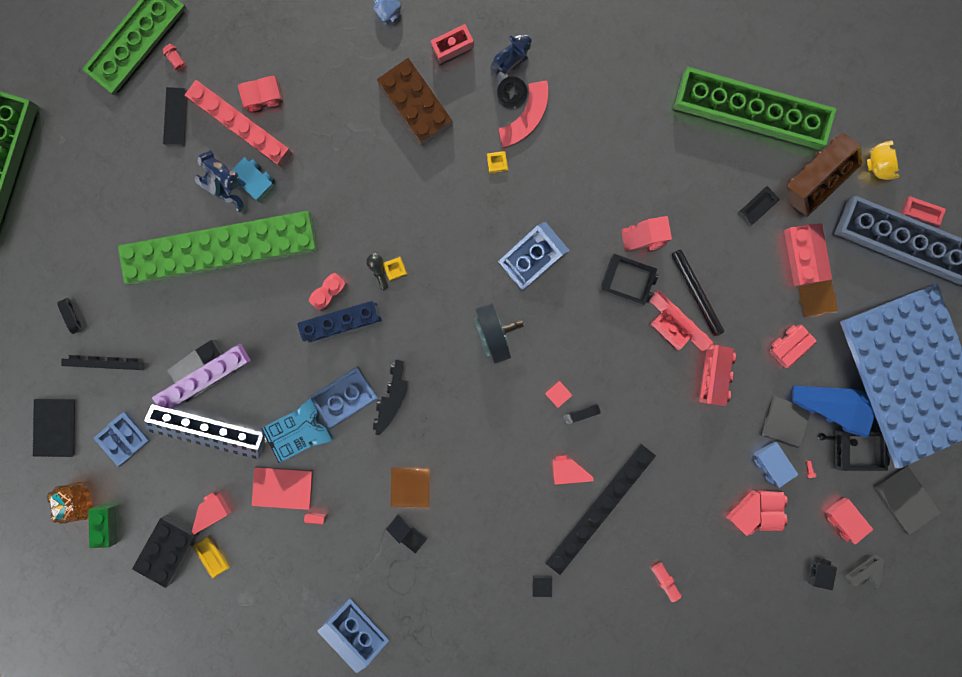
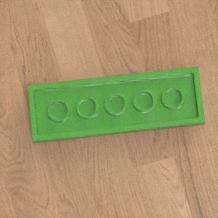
[82,0,186,95]

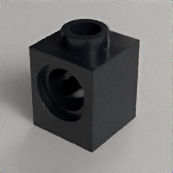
[808,559,837,590]

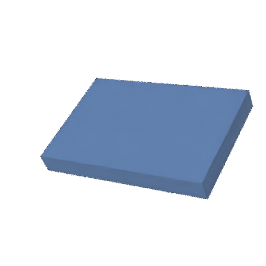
[309,366,378,429]

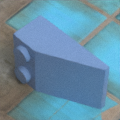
[498,222,570,290]

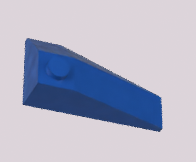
[792,386,875,438]

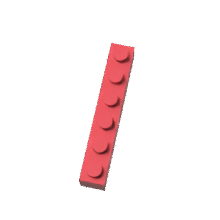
[185,80,292,168]

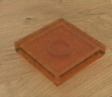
[390,468,430,507]

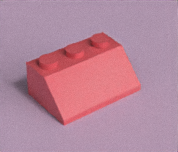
[784,223,832,286]
[700,345,736,406]

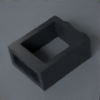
[599,254,659,306]
[835,431,890,471]

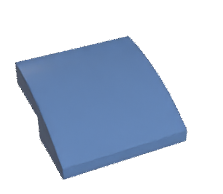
[93,412,149,467]

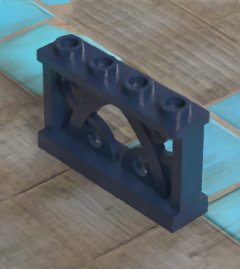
[297,301,382,343]

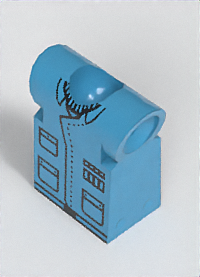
[261,398,332,463]

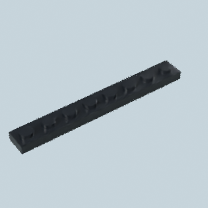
[545,443,656,575]

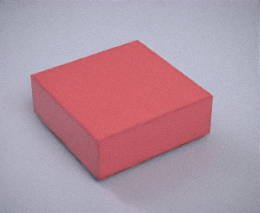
[545,381,572,408]
[304,513,326,525]

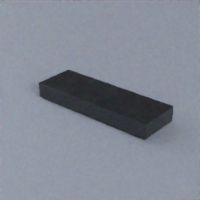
[163,87,187,146]

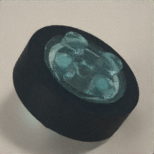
[474,303,524,364]

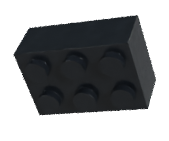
[132,515,200,588]

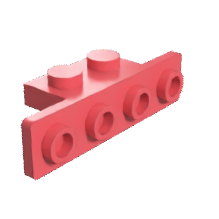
[650,290,713,351]

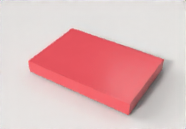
[252,467,313,510]

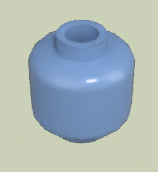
[373,0,402,22]

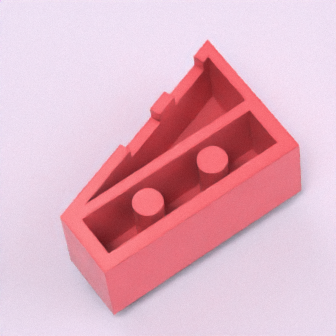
[621,216,672,252]

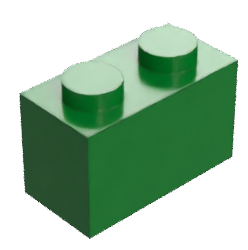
[88,506,116,548]

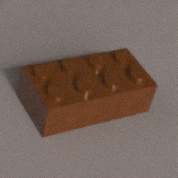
[377,58,453,146]
[787,132,862,217]

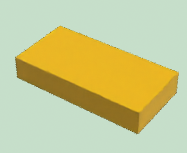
[192,535,230,579]

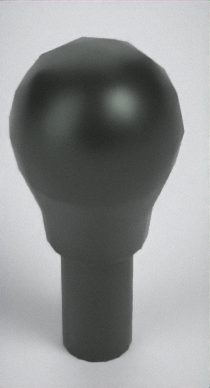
[366,253,388,290]

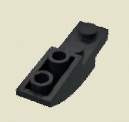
[373,360,409,435]

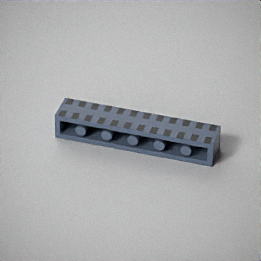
[144,405,265,460]

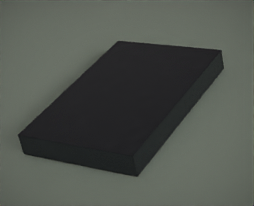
[33,399,74,457]

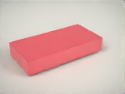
[902,197,946,228]

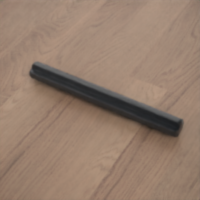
[672,249,724,336]

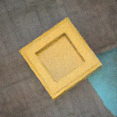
[487,151,508,174]
[383,257,407,281]

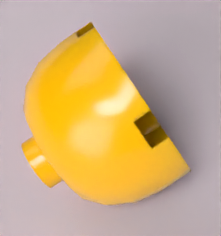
[867,140,899,180]

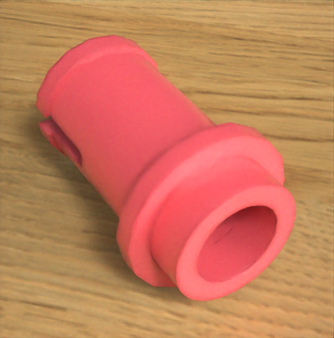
[162,44,185,70]

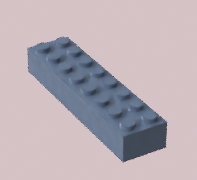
[834,196,962,285]

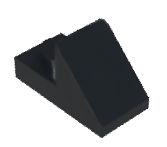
[386,514,428,554]

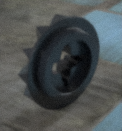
[497,76,528,107]

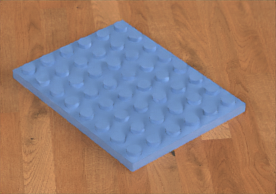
[840,283,962,468]

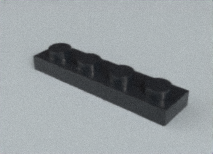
[61,355,144,370]

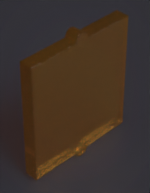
[798,280,838,317]

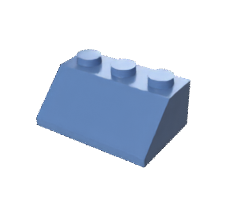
[317,599,389,673]

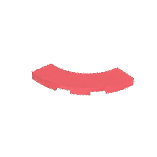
[498,80,548,148]

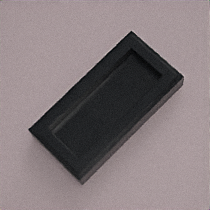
[738,186,780,226]

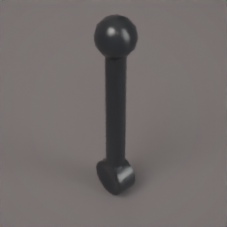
[818,433,858,446]

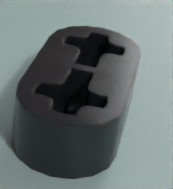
[57,298,83,334]
[564,404,601,424]

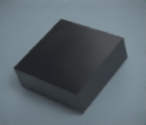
[532,576,552,597]

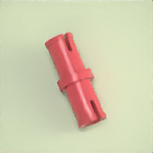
[652,563,682,602]

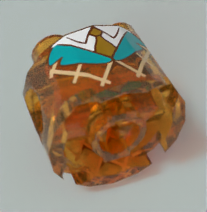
[47,482,92,524]

